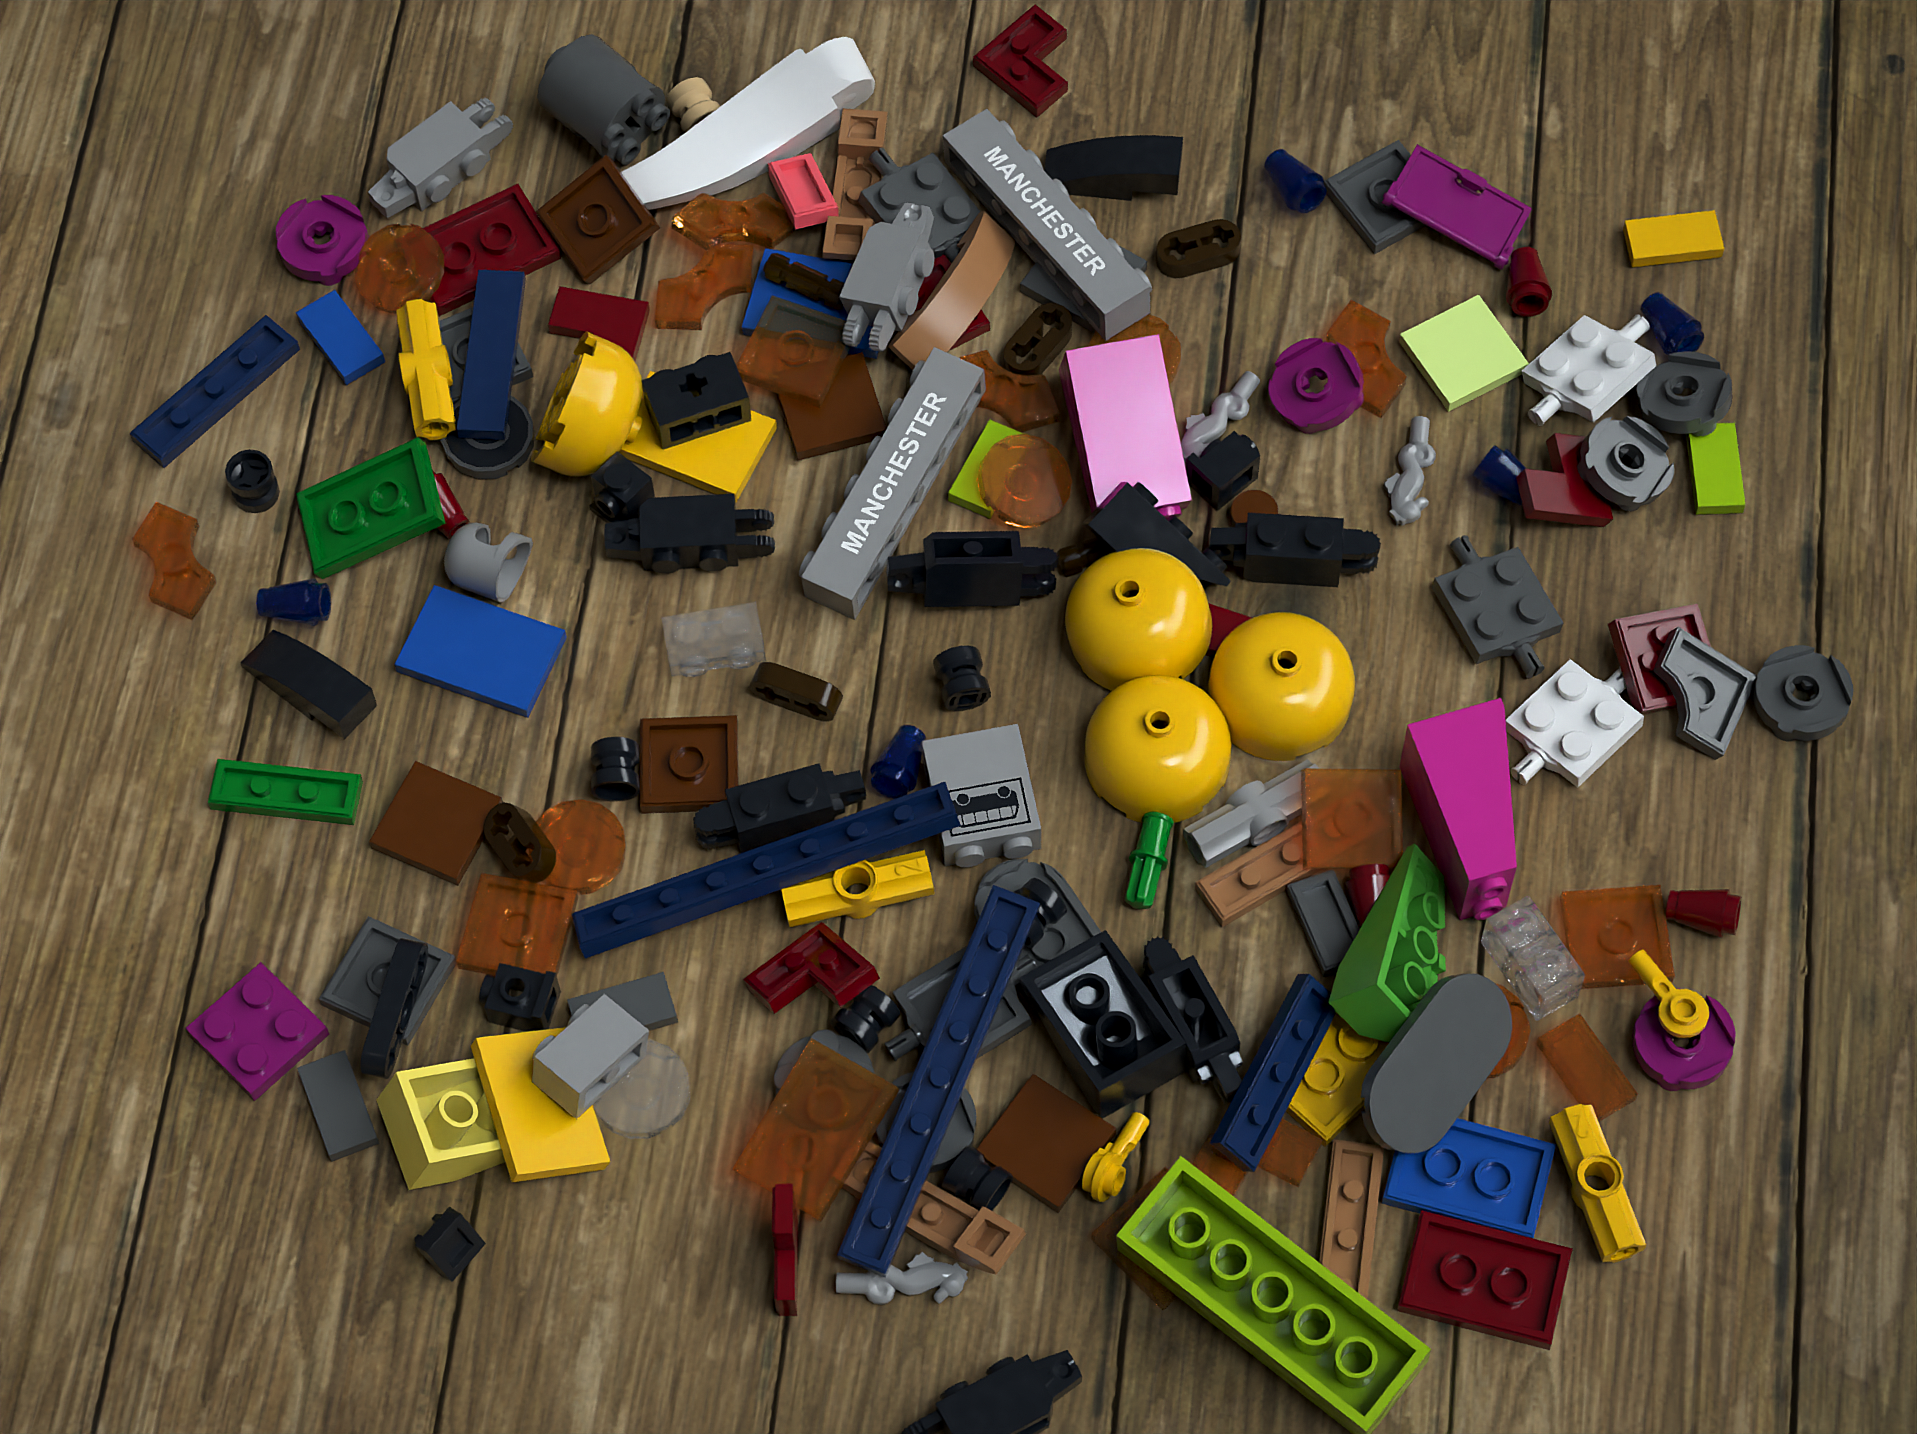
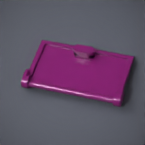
[1381,144,1533,270]

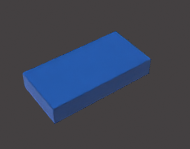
[296,290,385,385]

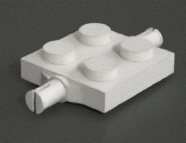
[1522,314,1656,426]
[1506,659,1644,788]

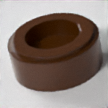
[1230,490,1278,527]

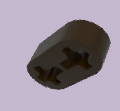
[1156,219,1241,279]
[1004,303,1072,382]
[749,662,843,721]
[484,802,556,883]

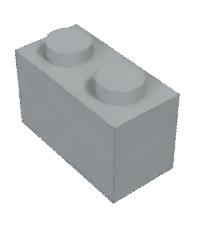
[532,994,649,1119]

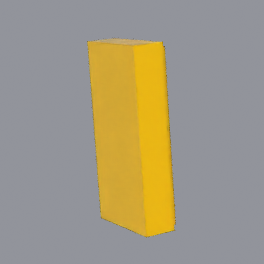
[1623,210,1724,267]

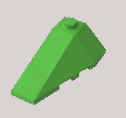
[1328,844,1446,1042]

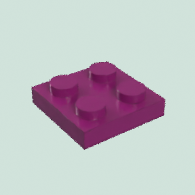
[185,962,330,1101]

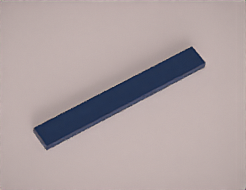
[572,782,961,959]
[837,885,1040,1278]

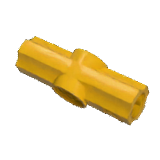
[396,299,456,441]
[781,850,935,927]
[1549,1104,1646,1263]

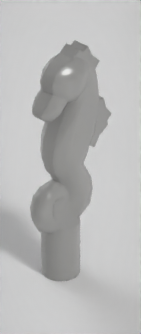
[1181,371,1260,462]
[1384,416,1436,526]
[836,1252,968,1305]

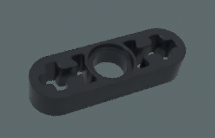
[360,938,428,1079]

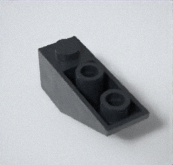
[1083,481,1231,587]

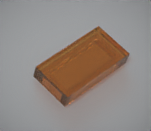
[1536,1013,1638,1122]

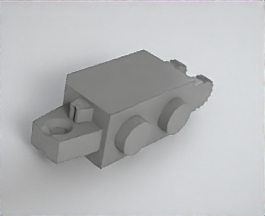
[368,98,513,218]
[839,203,935,352]

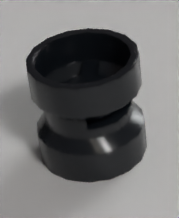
[225,449,280,514]
[933,645,991,711]
[591,737,640,802]
[1020,878,1067,948]
[831,985,901,1053]
[942,1146,1013,1211]

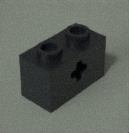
[642,352,751,449]

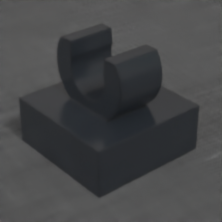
[414,1207,486,1282]

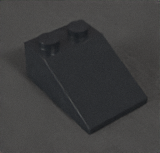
[1020,930,1187,1119]

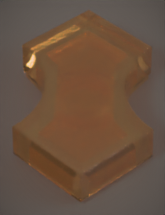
[671,193,795,251]
[655,244,754,330]
[1326,300,1407,419]
[959,350,1060,433]
[132,502,217,620]

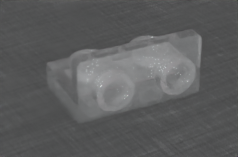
[661,602,766,677]

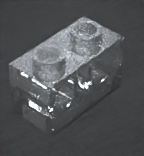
[1481,895,1585,1021]

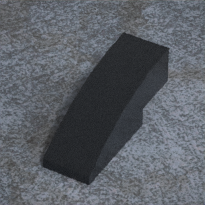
[1044,135,1183,201]
[240,630,377,740]

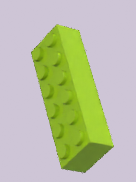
[1116,1156,1431,1434]

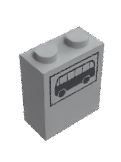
[922,724,1041,867]

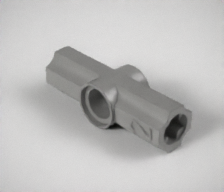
[1183,759,1331,868]

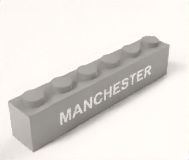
[943,109,1152,341]
[799,347,986,620]

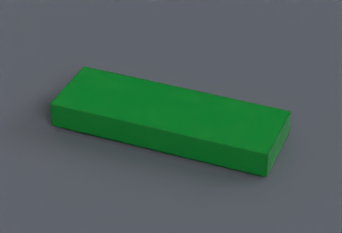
[208,759,363,825]

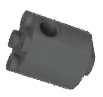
[537,34,670,165]

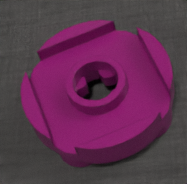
[276,195,369,286]
[1268,338,1364,434]
[1632,988,1736,1091]

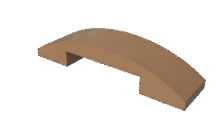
[823,108,888,260]
[888,211,1015,370]
[832,1137,1026,1275]

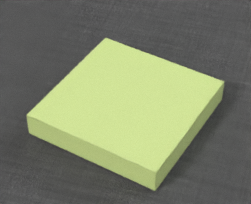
[1399,295,1529,412]

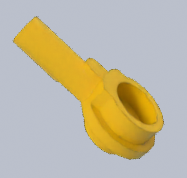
[1628,949,1709,1038]
[1082,1112,1150,1202]

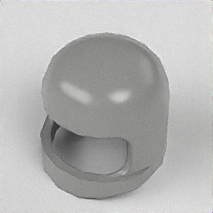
[444,523,533,602]

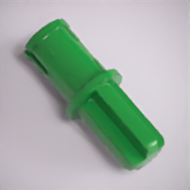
[1124,812,1174,909]

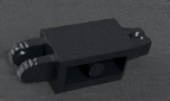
[604,494,775,574]
[1209,513,1381,587]
[886,531,1058,607]
[693,763,867,854]
[1143,936,1243,1104]
[901,1350,1082,1434]

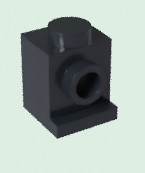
[1186,431,1261,511]
[589,451,655,523]
[479,963,561,1032]

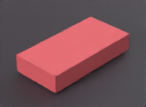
[768,153,839,230]

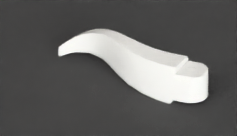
[621,37,875,210]

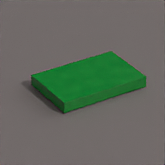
[296,437,446,579]

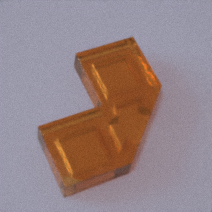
[1192,1119,1323,1197]

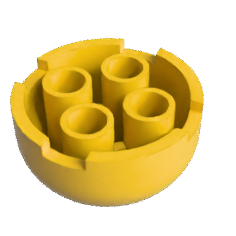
[531,331,643,477]
[1065,548,1212,691]
[1207,612,1355,761]
[1085,675,1232,823]

